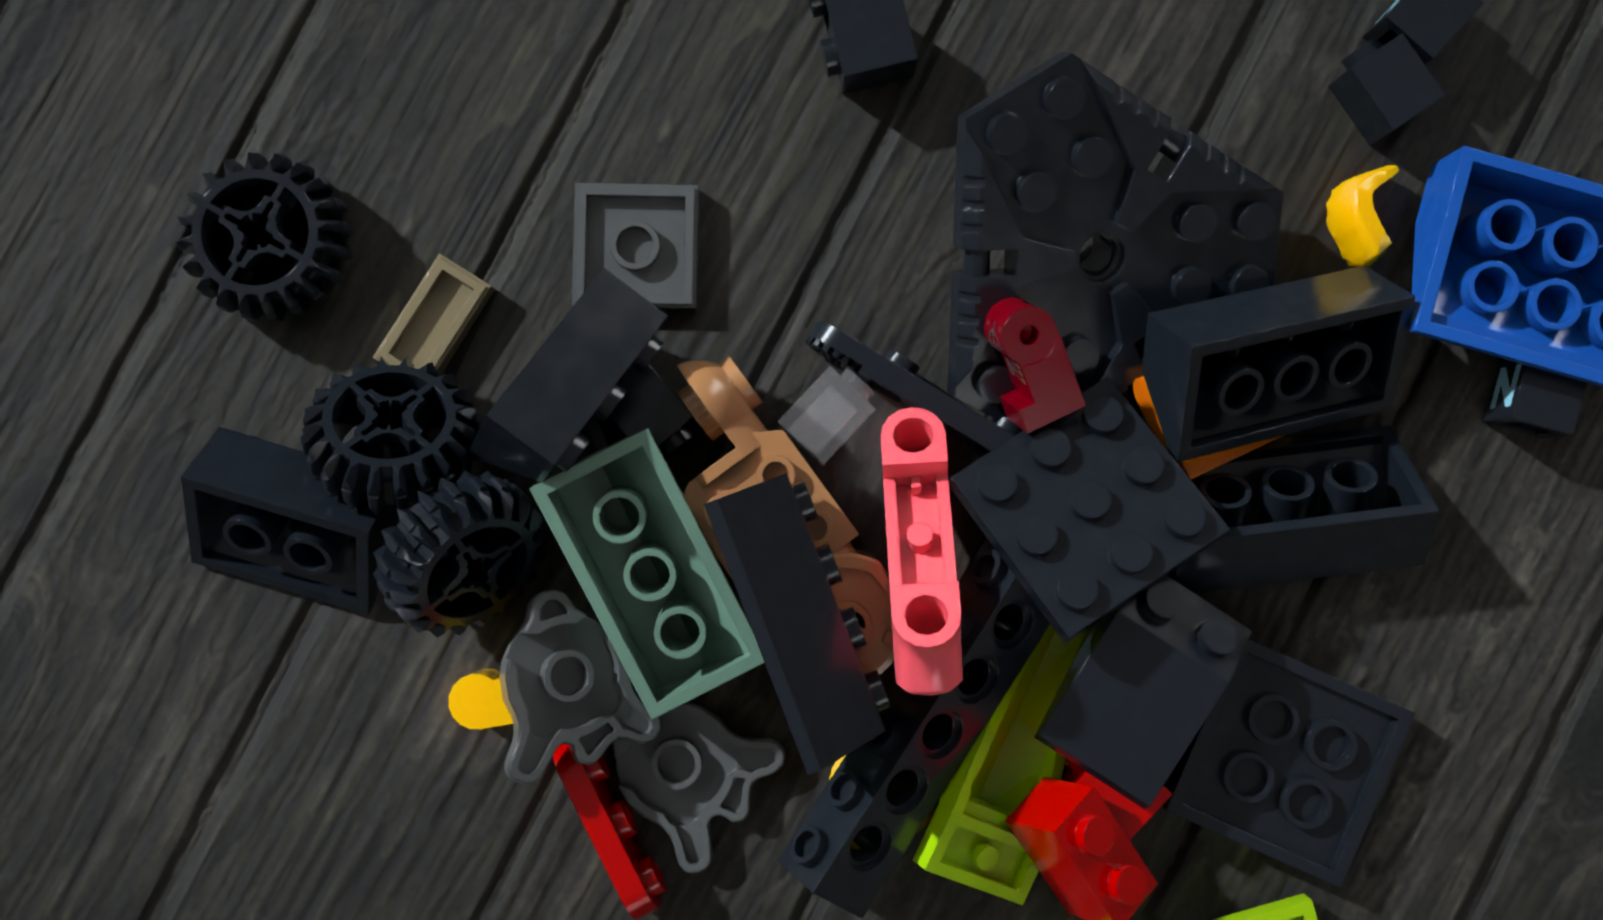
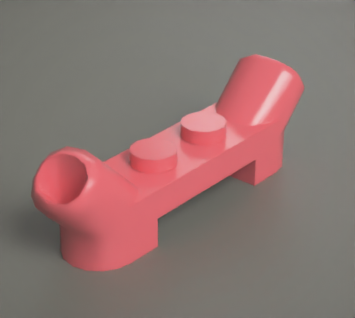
[881,407,963,696]

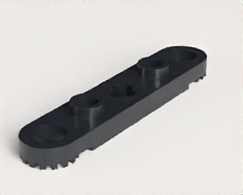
[805,321,1023,455]

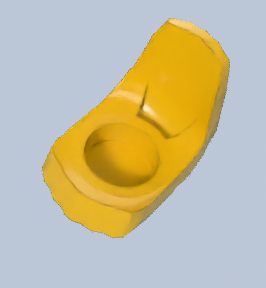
[1326,165,1400,268]

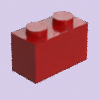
[1005,777,1158,920]

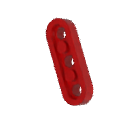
[553,744,667,920]

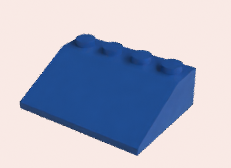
[1409,146,1603,387]

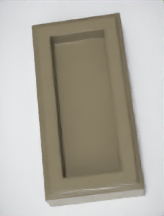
[372,253,496,376]

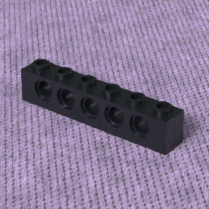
[778,538,1050,919]

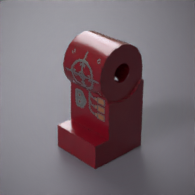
[984,297,1086,434]

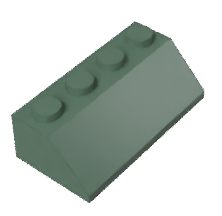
[529,428,765,720]

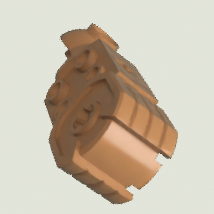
[677,356,894,675]

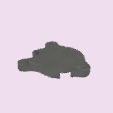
[499,590,661,784]
[612,700,786,873]

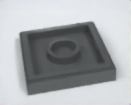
[572,183,700,311]

